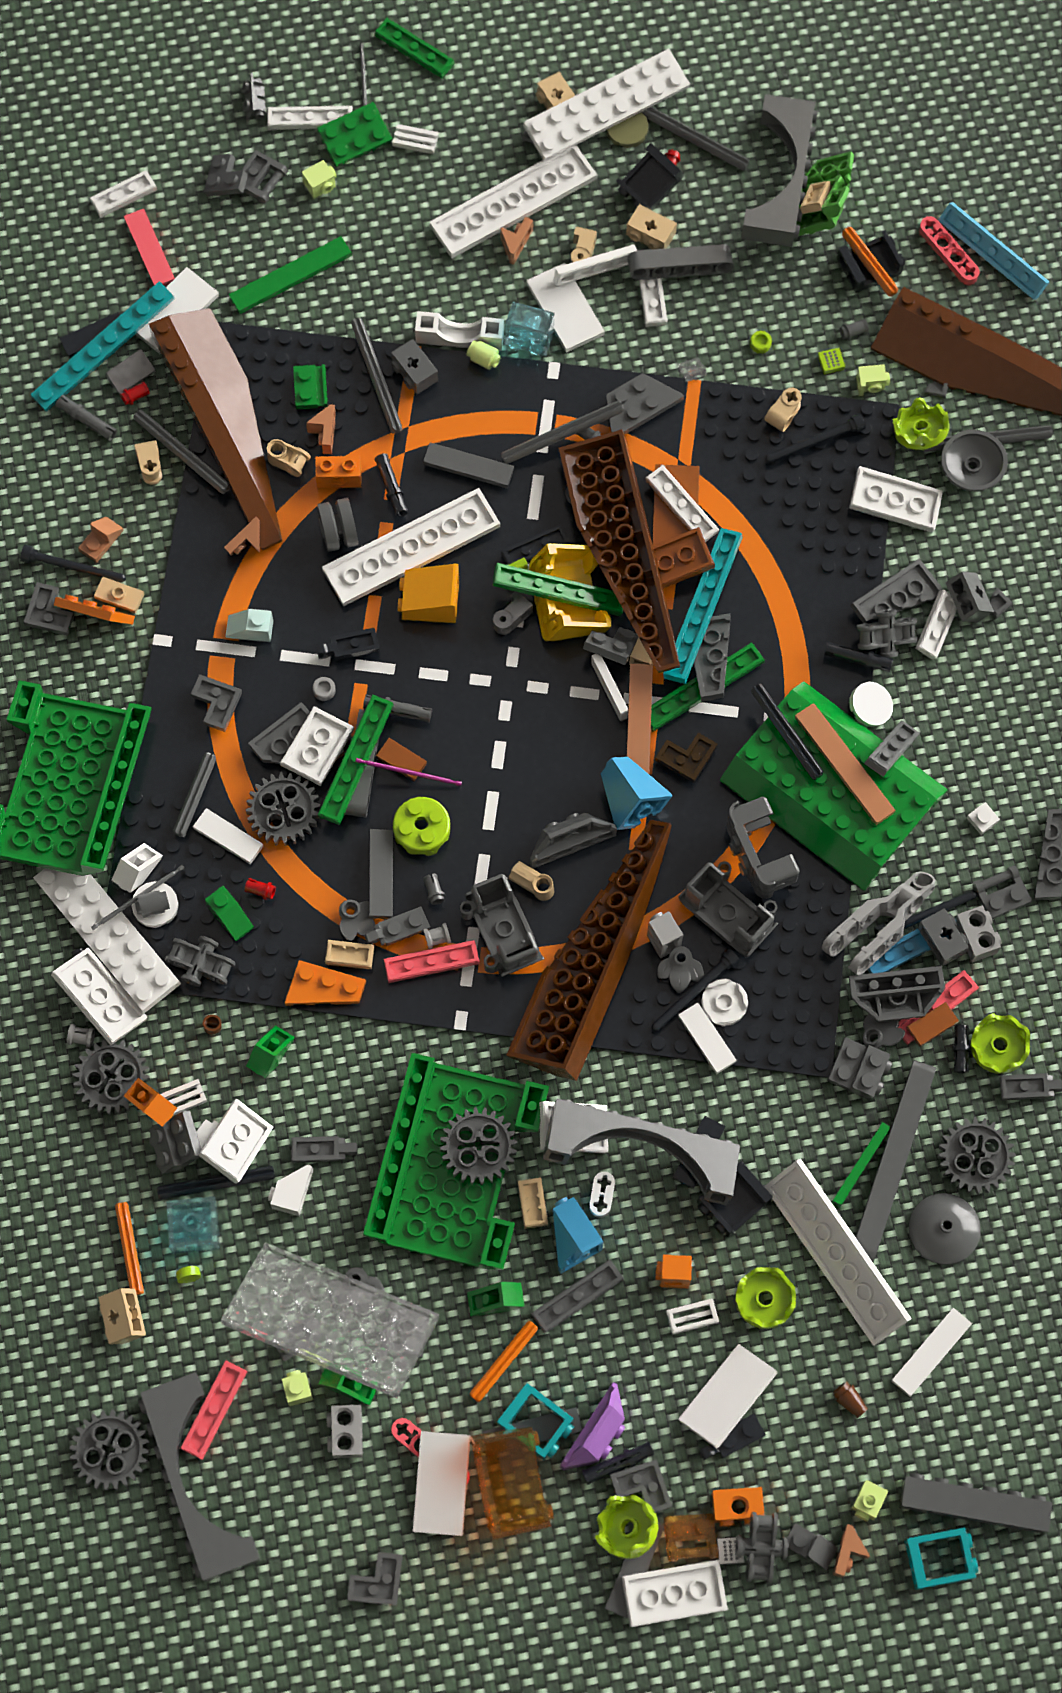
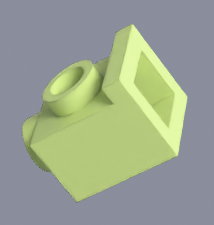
[856,365,890,396]

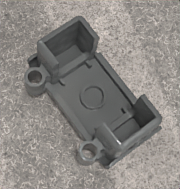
[726,797,800,899]
[678,861,779,958]
[460,874,544,977]

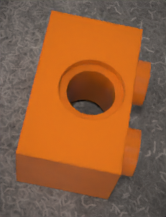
[316,456,361,488]
[124,1078,177,1127]
[655,1255,692,1288]
[711,1487,764,1527]

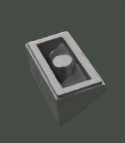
[106,349,155,394]

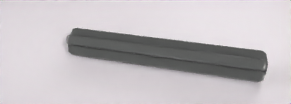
[173,752,216,837]

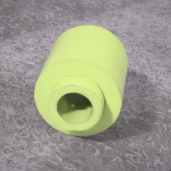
[467,340,501,370]

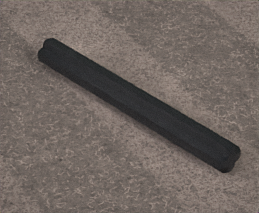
[751,684,823,780]
[157,1166,275,1199]

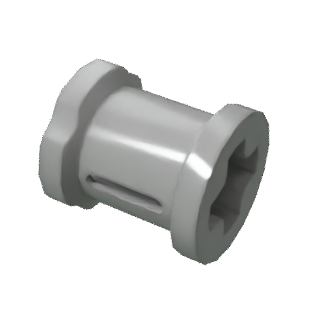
[423,923,451,949]
[67,1024,95,1048]

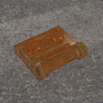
[663,1513,719,1562]

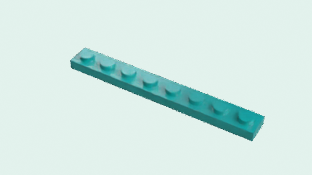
[30,281,175,412]
[663,528,743,684]

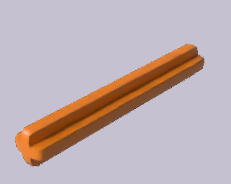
[842,226,898,297]
[115,1202,144,1296]
[470,1321,538,1402]

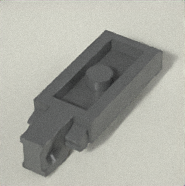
[365,906,430,946]
[999,1073,1062,1101]
[291,1136,358,1163]

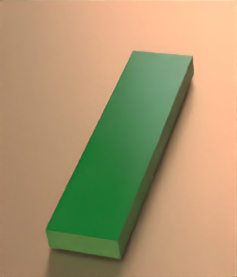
[374,18,454,78]
[832,1122,890,1209]

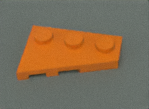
[54,594,135,625]
[285,960,366,1006]

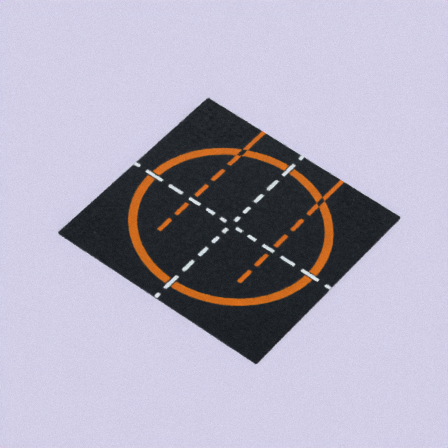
[95,322,900,1078]

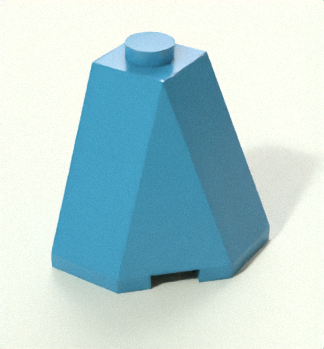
[601,757,672,830]
[553,1197,603,1274]

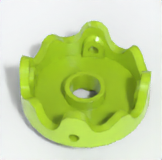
[893,398,949,450]
[393,797,450,856]
[970,1014,1030,1074]
[735,1267,796,1329]
[595,1495,658,1559]

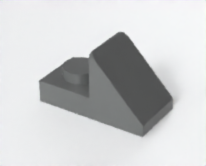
[787,1523,838,1570]

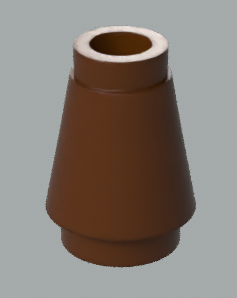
[832,1381,868,1418]

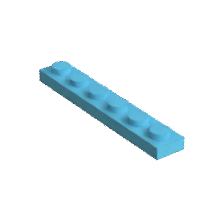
[938,202,1049,300]

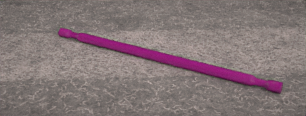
[355,758,462,786]

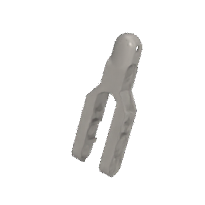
[822,872,935,975]

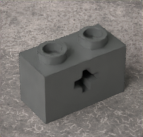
[391,339,438,394]
[945,571,994,623]
[918,908,969,966]

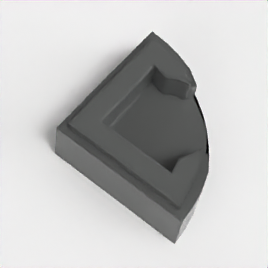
[924,381,948,399]
[990,588,1013,619]

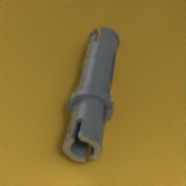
[56,395,117,441]
[363,694,432,723]

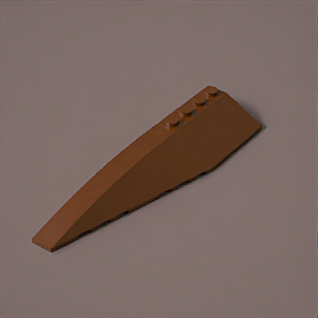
[149,308,282,550]
[559,429,680,673]

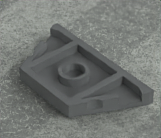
[606,373,684,435]

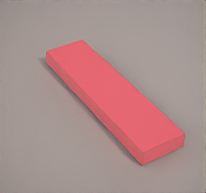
[124,209,175,286]
[384,940,480,983]
[898,970,979,1045]
[180,1360,247,1460]

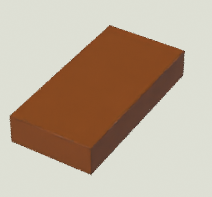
[376,738,427,782]
[907,1002,959,1047]

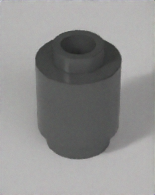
[134,890,170,918]

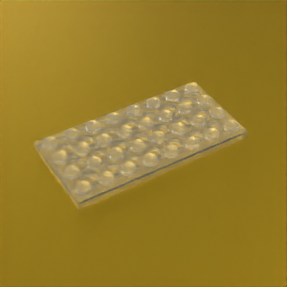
[221,1242,439,1398]

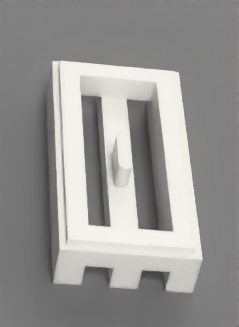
[392,124,438,154]
[160,1079,207,1116]
[666,1298,719,1335]

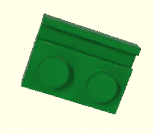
[293,364,328,410]

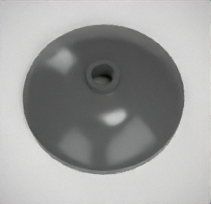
[941,430,1008,492]
[909,1193,981,1265]

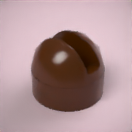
[203,1015,222,1035]

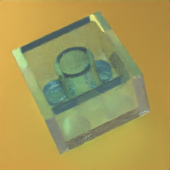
[505,302,555,356]
[167,1197,220,1254]

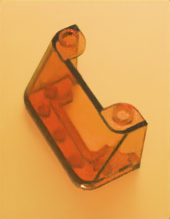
[470,1427,554,1539]

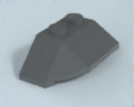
[530,813,617,869]
[849,966,945,1022]

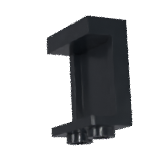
[616,143,684,211]
[836,230,905,293]
[697,1161,773,1238]

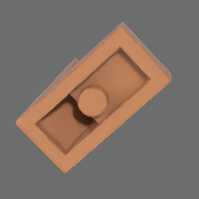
[500,217,533,265]
[306,405,336,454]
[78,517,124,563]
[224,517,260,555]
[833,1524,870,1578]

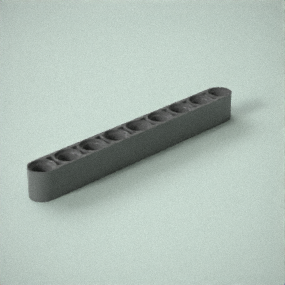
[855,1060,936,1262]

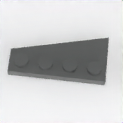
[850,558,943,624]
[694,613,731,702]
[1034,809,1062,900]

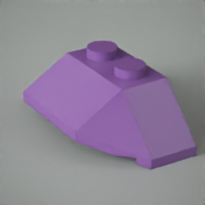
[560,1382,625,1470]

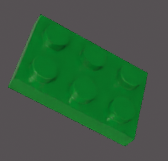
[317,102,393,167]

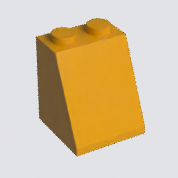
[398,564,459,623]

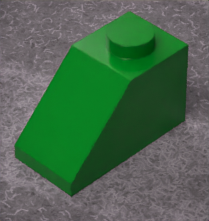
[205,886,254,941]
[246,1025,295,1078]
[467,1282,524,1316]
[318,1361,379,1405]

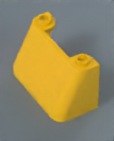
[529,544,611,641]

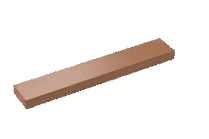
[627,664,653,774]
[795,703,896,825]

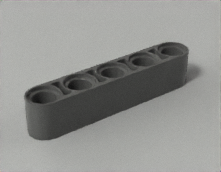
[627,244,734,280]
[344,709,379,818]

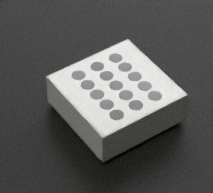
[717,1537,744,1565]

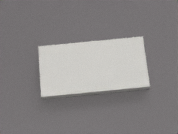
[526,263,605,353]
[136,267,219,354]
[849,466,943,533]
[51,947,148,1045]
[679,1344,777,1449]
[413,1431,471,1536]
[621,1560,728,1627]

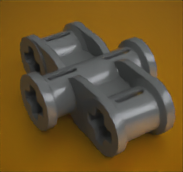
[857,609,918,658]
[164,936,235,987]
[735,1512,788,1583]

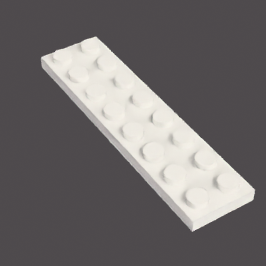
[523,49,690,161]
[430,145,597,258]
[322,488,500,606]
[33,868,181,1013]
[764,1159,911,1346]

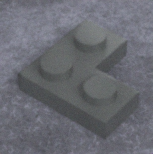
[204,154,248,197]
[24,582,74,636]
[583,627,639,665]
[191,674,242,732]
[610,1459,673,1513]
[347,1552,403,1606]

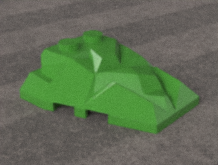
[796,151,854,236]

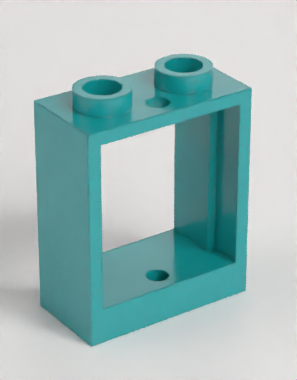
[497,1383,574,1461]
[904,1528,979,1590]

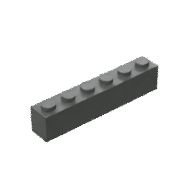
[899,1473,1053,1534]

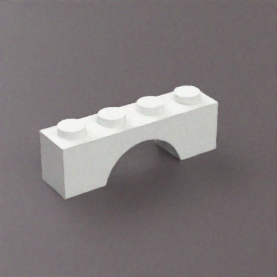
[415,311,504,351]

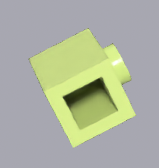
[302,160,337,198]
[282,1370,313,1406]
[851,1480,888,1521]

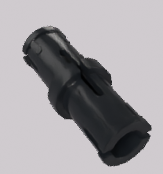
[952,1025,971,1073]

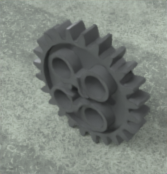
[246,772,321,846]
[73,1039,150,1116]
[440,1107,517,1185]
[937,1117,1016,1195]
[69,1409,150,1491]

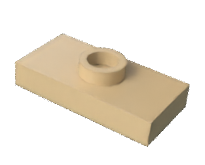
[800,181,832,214]
[94,577,145,614]
[325,940,375,969]
[518,1178,548,1229]

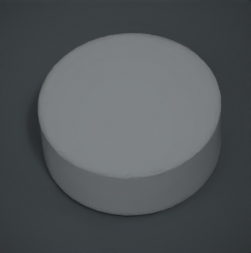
[313,677,336,701]

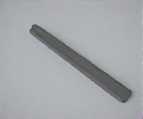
[642,107,749,171]
[351,318,402,434]
[501,400,624,464]
[133,410,230,494]
[924,425,1053,452]

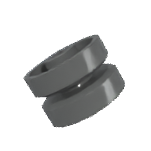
[317,498,359,552]

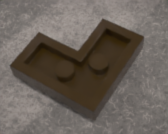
[655,733,718,783]

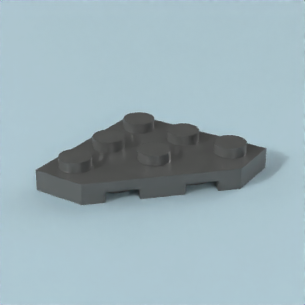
[248,702,345,764]

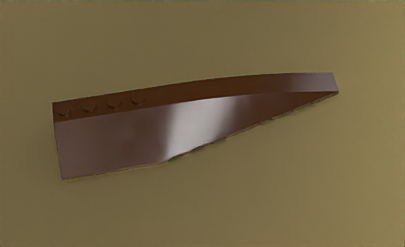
[871,286,1062,416]
[507,820,672,1081]

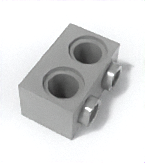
[955,905,1002,962]
[647,911,683,958]
[327,1405,363,1458]

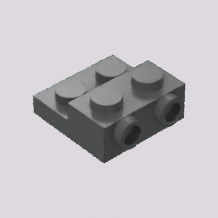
[827,1037,892,1100]
[149,1111,201,1174]

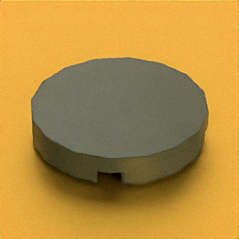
[606,112,649,148]

